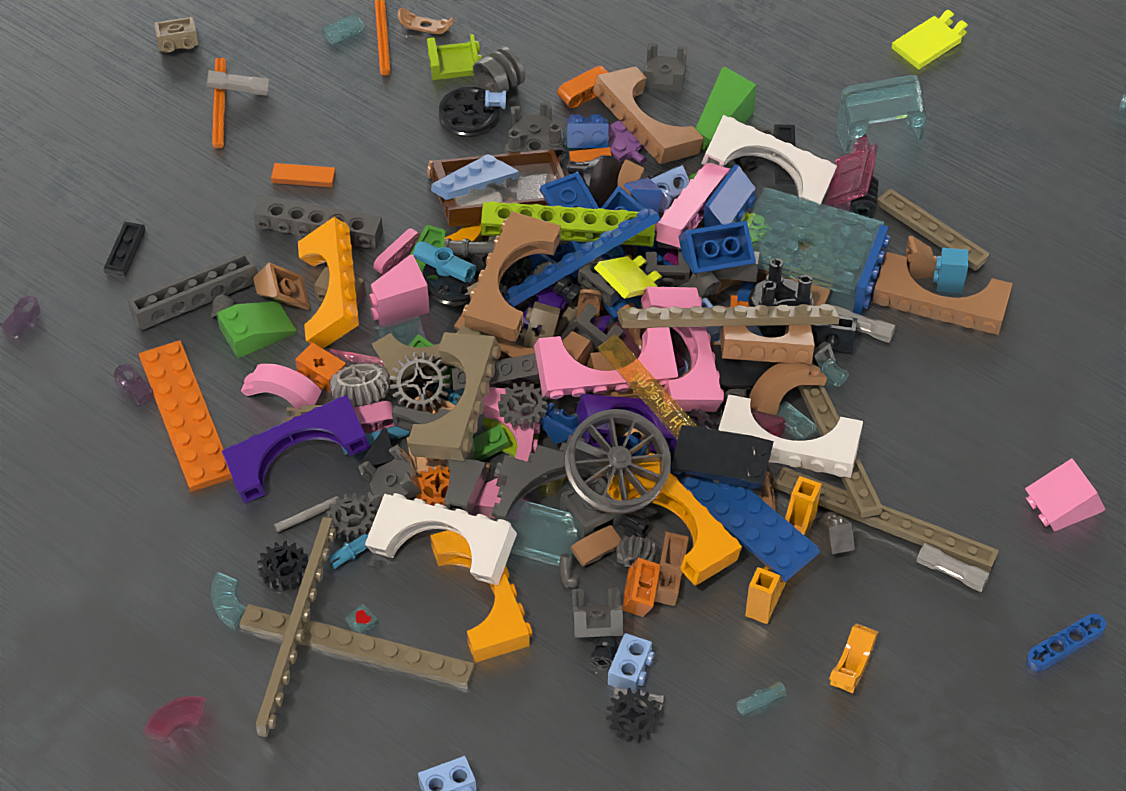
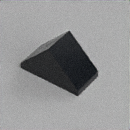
[358,427,394,468]

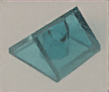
[373,315,426,346]

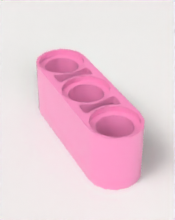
[353,401,394,434]

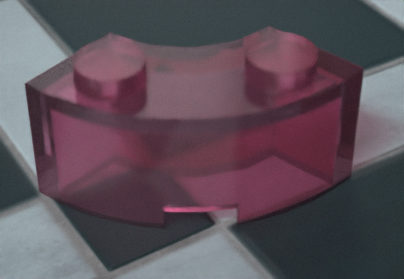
[142,696,206,743]

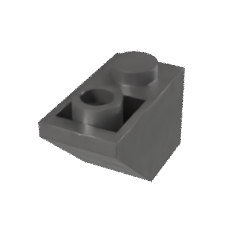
[816,512,855,554]

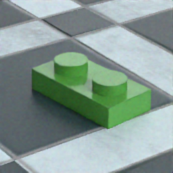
[472,424,511,462]

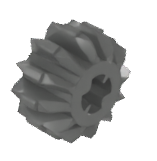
[616,535,657,567]

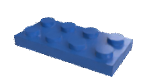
[853,224,891,315]

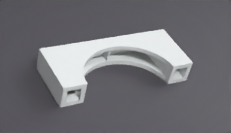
[701,115,837,214]
[719,395,863,478]
[365,493,517,585]

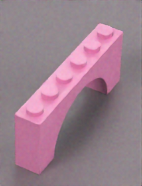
[641,287,724,412]
[534,327,678,399]
[471,387,541,521]

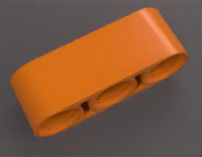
[557,66,609,108]

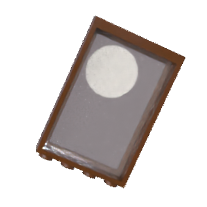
[432,149,565,227]

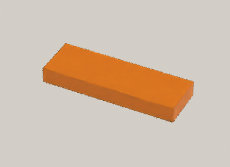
[271,163,336,188]

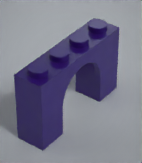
[576,394,679,453]

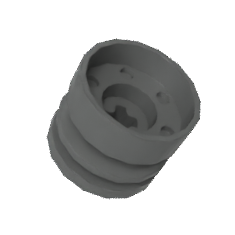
[473,46,525,93]

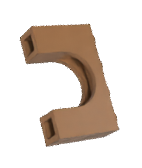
[719,325,815,365]

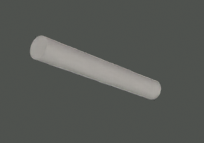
[274,496,339,533]

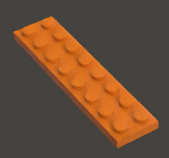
[138,340,232,492]

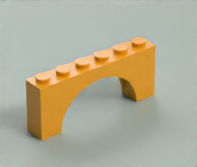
[298,217,359,349]
[607,453,742,586]
[745,476,822,624]
[430,530,532,663]

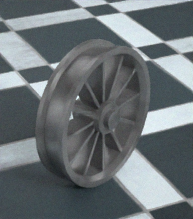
[565,409,671,514]

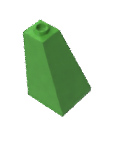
[696,66,757,151]

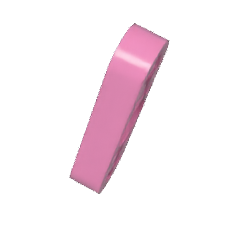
[373,228,421,275]

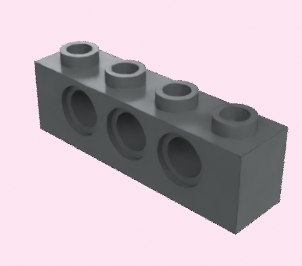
[452,353,540,397]

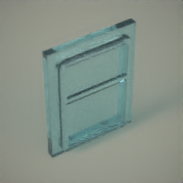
[506,499,578,566]

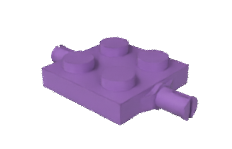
[608,120,646,165]

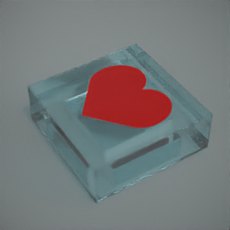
[345,604,379,634]

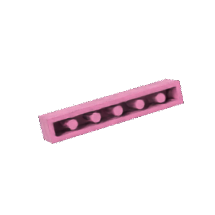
[655,163,730,247]

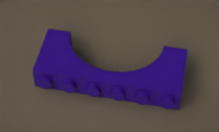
[222,395,370,504]

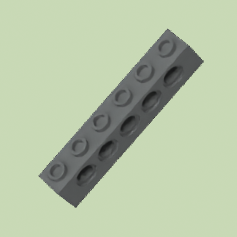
[253,195,383,249]
[128,251,258,331]

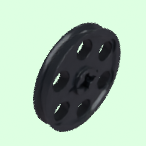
[439,86,499,136]
[422,255,485,306]

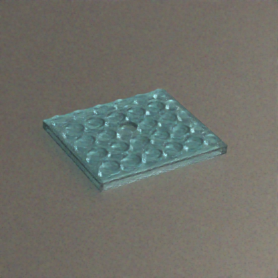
[747,187,884,296]

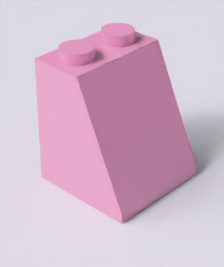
[369,255,430,328]
[1025,458,1105,532]

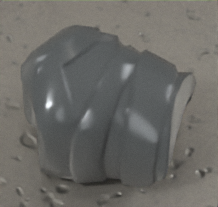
[210,295,235,318]

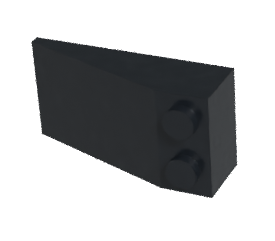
[670,425,774,492]

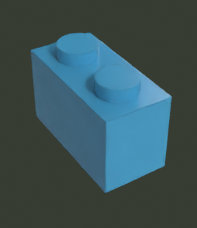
[933,248,968,294]

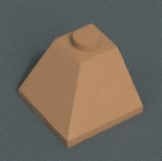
[253,263,310,310]

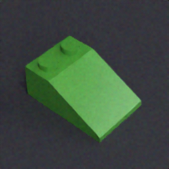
[217,301,297,358]

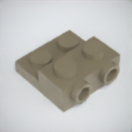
[154,17,198,52]

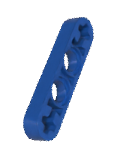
[1026,614,1106,671]

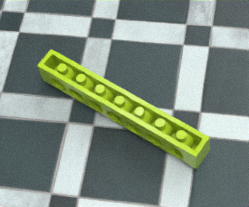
[481,201,655,246]

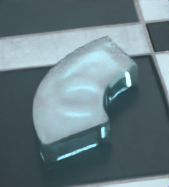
[211,571,246,630]

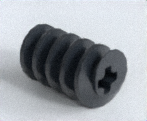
[850,175,879,221]

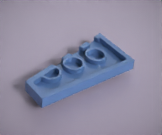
[431,154,519,200]

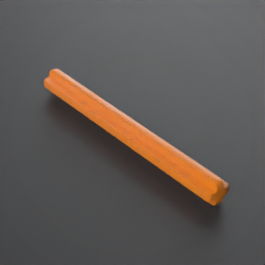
[375,0,391,76]
[212,57,226,149]

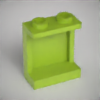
[427,34,482,80]

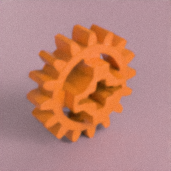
[415,465,450,506]

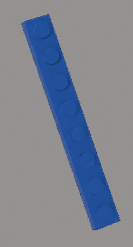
[502,208,661,307]

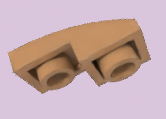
[570,525,622,567]

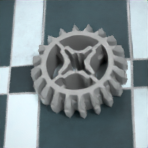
[390,352,450,412]
[330,362,391,407]

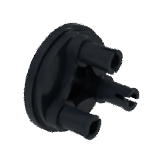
[567,155,622,208]
[748,258,814,326]

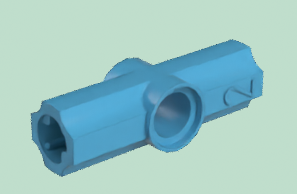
[413,241,476,283]

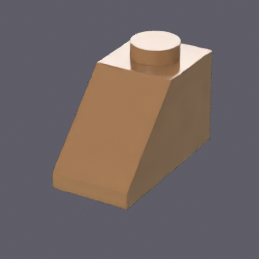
[905,236,936,279]

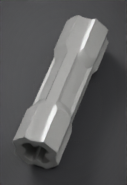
[206,70,269,96]
[833,305,896,343]
[916,543,990,592]

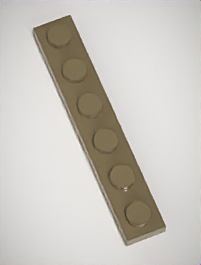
[877,188,990,271]

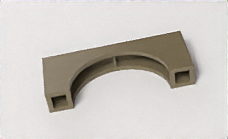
[372,282,496,391]
[407,332,501,461]

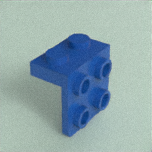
[566,114,609,148]

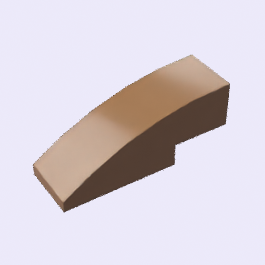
[654,532,689,606]

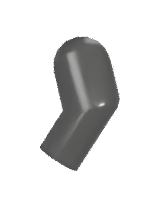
[559,553,578,589]

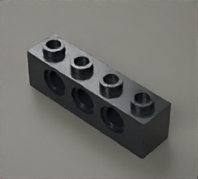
[766,316,858,352]

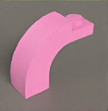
[241,364,322,409]

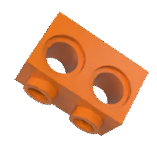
[622,558,660,617]

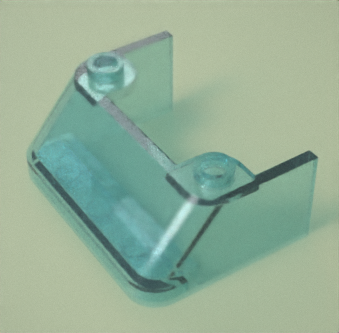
[836,75,927,153]

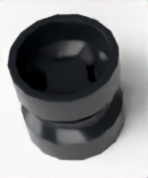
[552,276,583,305]
[590,636,617,669]

